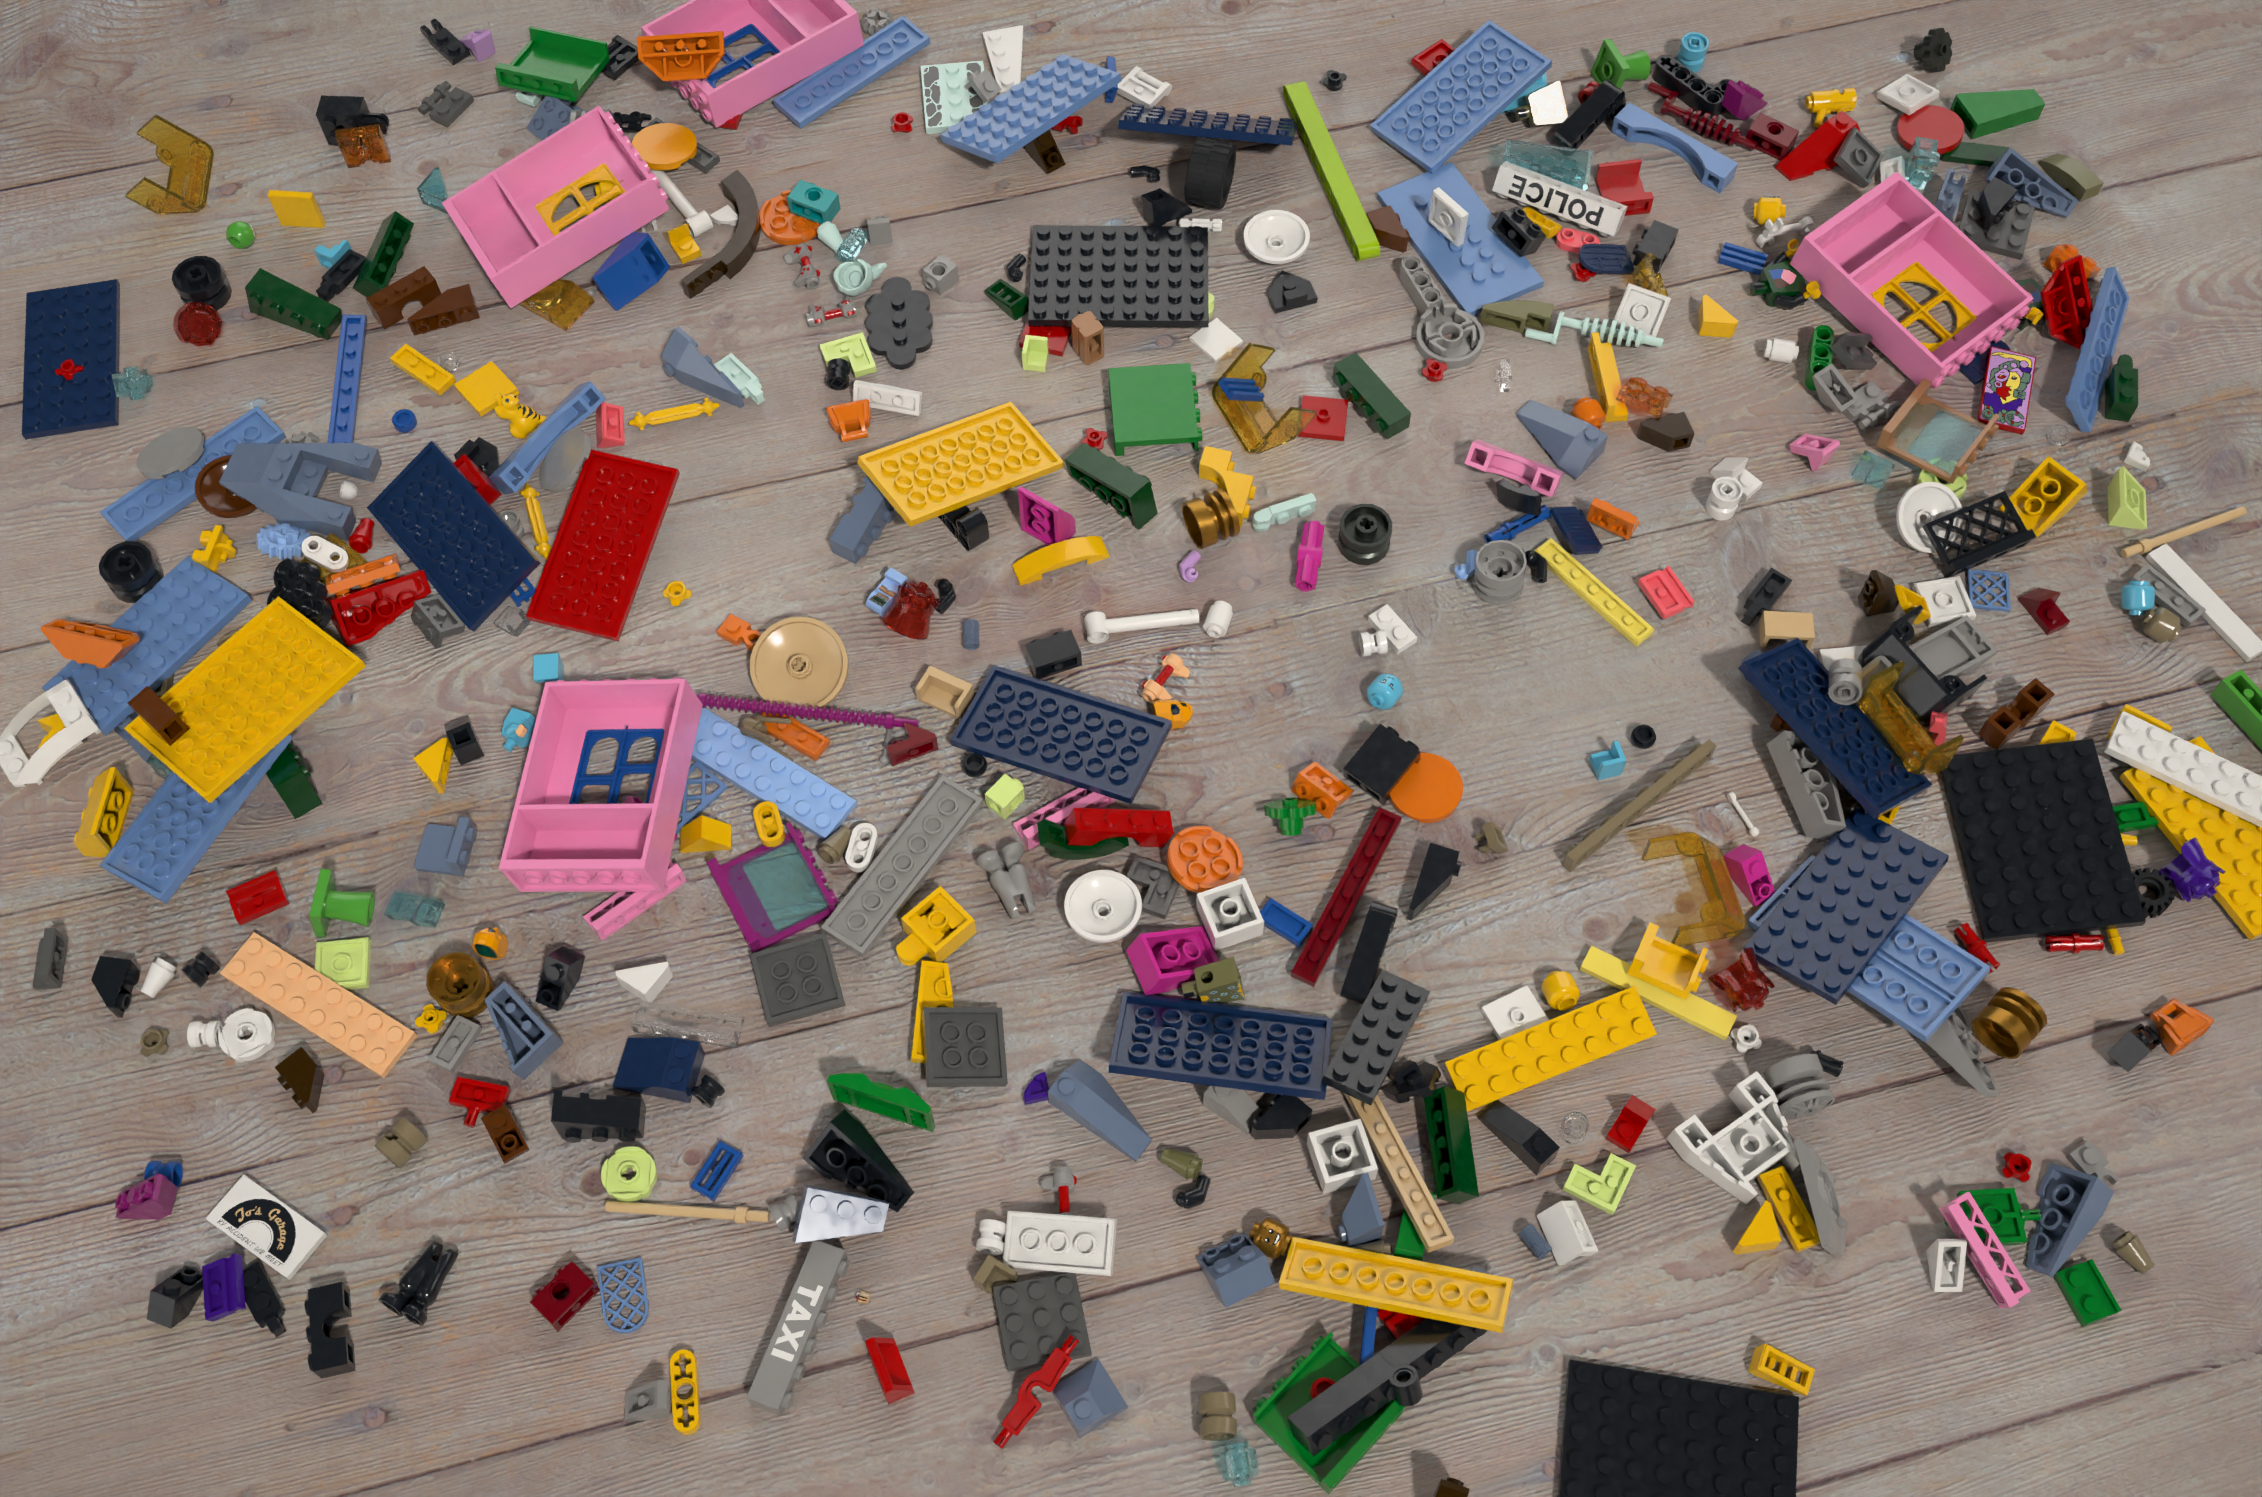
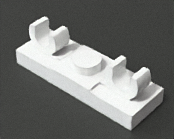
[853,380,922,416]

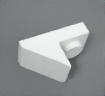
[1710,457,1763,501]

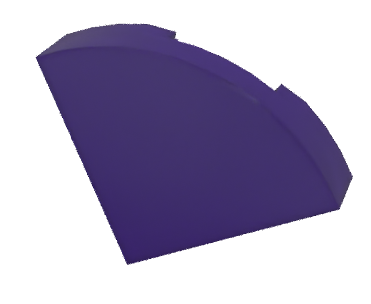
[1024,1072,1049,1105]

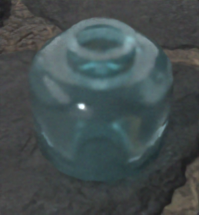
[1219,1442,1259,1487]

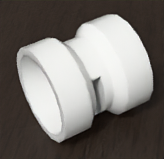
[1359,630,1388,657]
[187,1021,223,1048]
[976,1219,1006,1255]

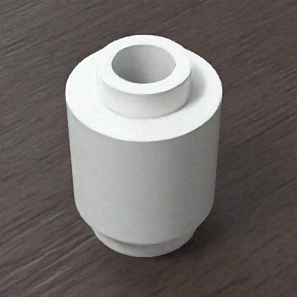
[1763,338,1799,364]
[1203,601,1233,638]

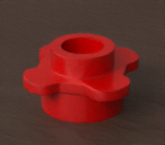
[891,112,913,132]
[1570,262,1596,282]
[55,359,84,380]
[1422,359,1448,382]
[1081,428,1107,450]
[2002,1152,2032,1182]

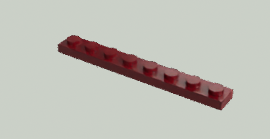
[1291,807,1402,987]

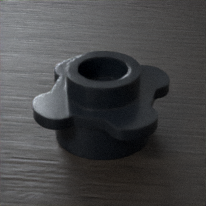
[1323,70,1347,91]

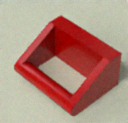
[865,1337,915,1405]

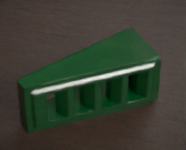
[984,279,1029,321]

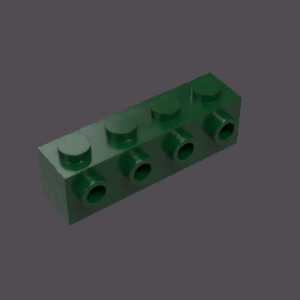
[353,211,414,298]
[1332,352,1411,439]
[1423,1086,1479,1204]

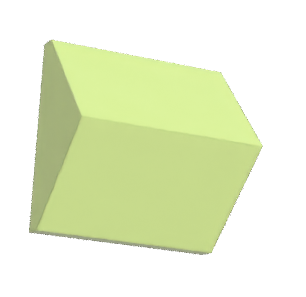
[2107,466,2147,530]

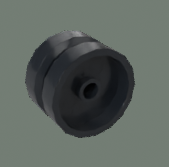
[172,256,232,314]
[99,541,164,603]

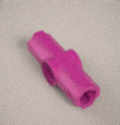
[1295,521,1324,592]

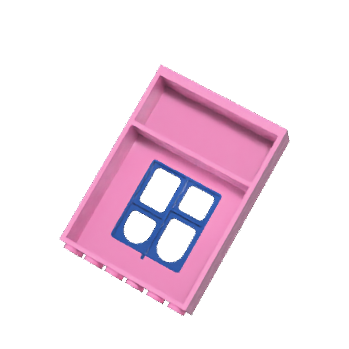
[641,0,864,128]
[499,678,703,892]

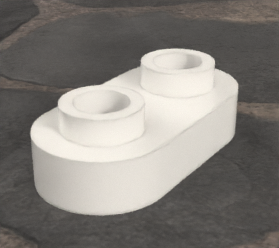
[302,536,349,573]
[845,823,878,872]

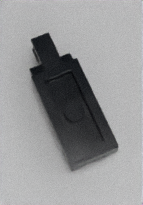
[316,249,366,302]
[1741,568,1792,626]
[243,1262,286,1337]

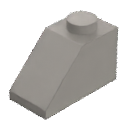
[1203,1086,1263,1134]

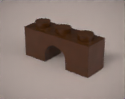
[366,266,441,330]
[1978,678,2055,750]

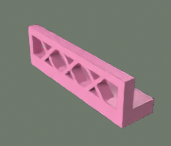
[1013,787,1115,850]
[583,860,687,941]
[1939,1192,2031,1308]

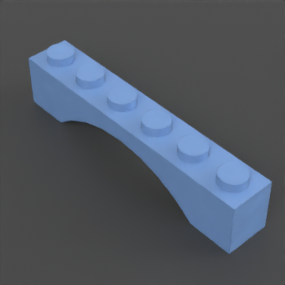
[1611,103,1738,194]
[489,381,606,495]

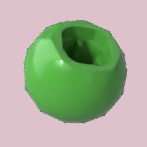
[226,221,255,249]

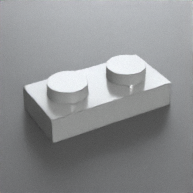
[428,1015,482,1074]

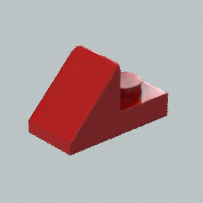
[1605,1095,1656,1153]

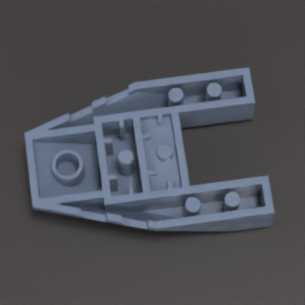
[219,443,382,541]

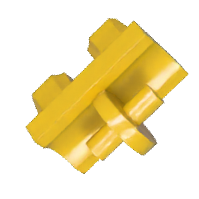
[192,525,237,574]

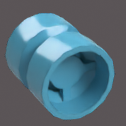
[1676,32,1709,73]

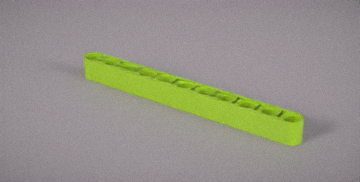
[1283,81,1380,262]

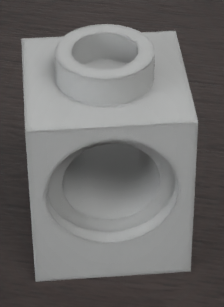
[923,254,959,296]

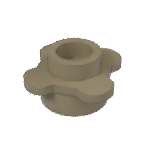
[140,1029,169,1057]

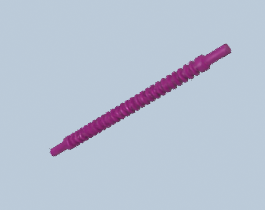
[697,692,919,729]

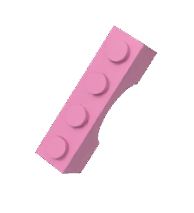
[1464,439,1565,497]

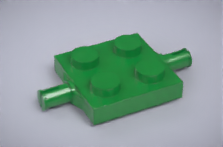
[1944,1188,2041,1247]

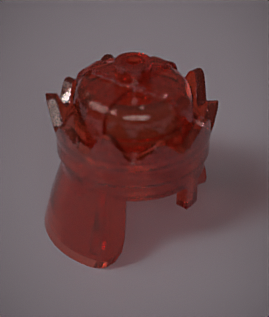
[173,302,222,346]
[882,581,941,640]
[1708,947,1775,1012]

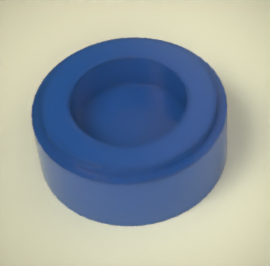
[392,409,417,433]

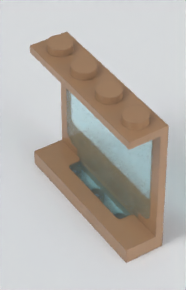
[1876,378,2000,484]

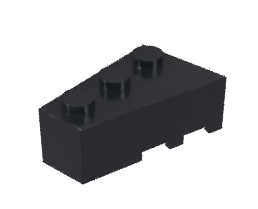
[551,1090,646,1143]

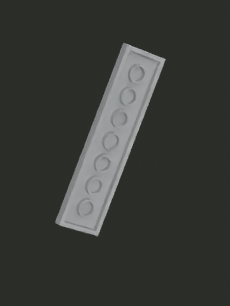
[821,775,984,958]

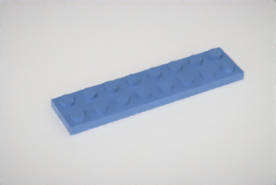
[773,16,930,129]
[2065,267,2130,433]
[100,406,286,541]

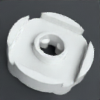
[218,1008,275,1063]

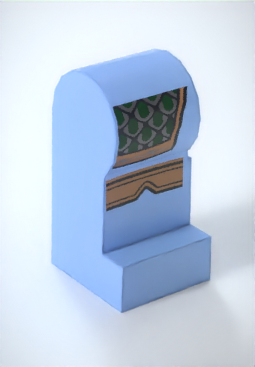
[866,567,910,617]

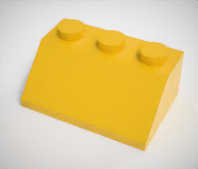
[74,767,134,857]

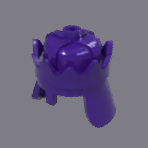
[2158,838,2225,902]

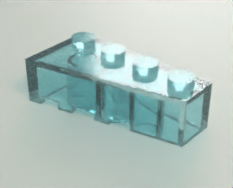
[1502,139,1593,191]

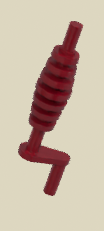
[1647,82,1757,150]

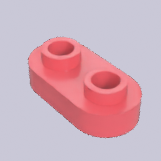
[1555,228,1600,254]

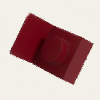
[2018,588,2070,636]
[886,722,939,766]

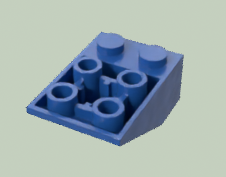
[592,232,670,311]

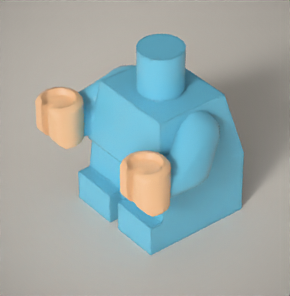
[501,707,536,752]

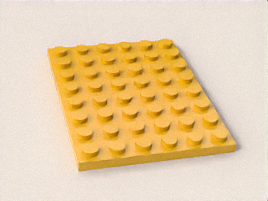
[124,596,366,804]

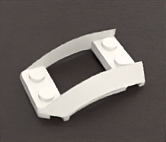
[0,678,101,788]

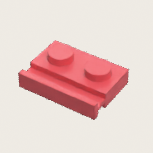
[1638,566,1694,620]

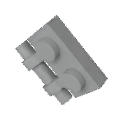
[1842,381,1899,430]

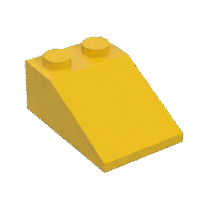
[1999,456,2087,539]

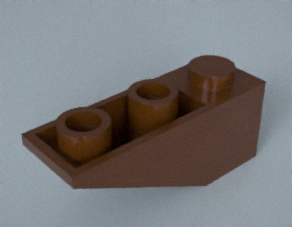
[407,284,480,336]

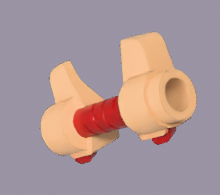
[1141,653,1190,703]

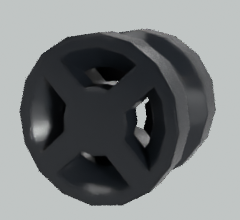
[691,1074,725,1108]

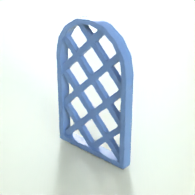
[597,1257,649,1334]

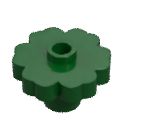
[1264,797,1316,836]

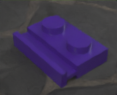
[202,1253,246,1322]

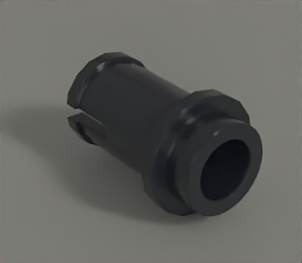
[1809,1050,1844,1077]

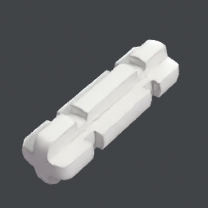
[1179,218,1222,232]

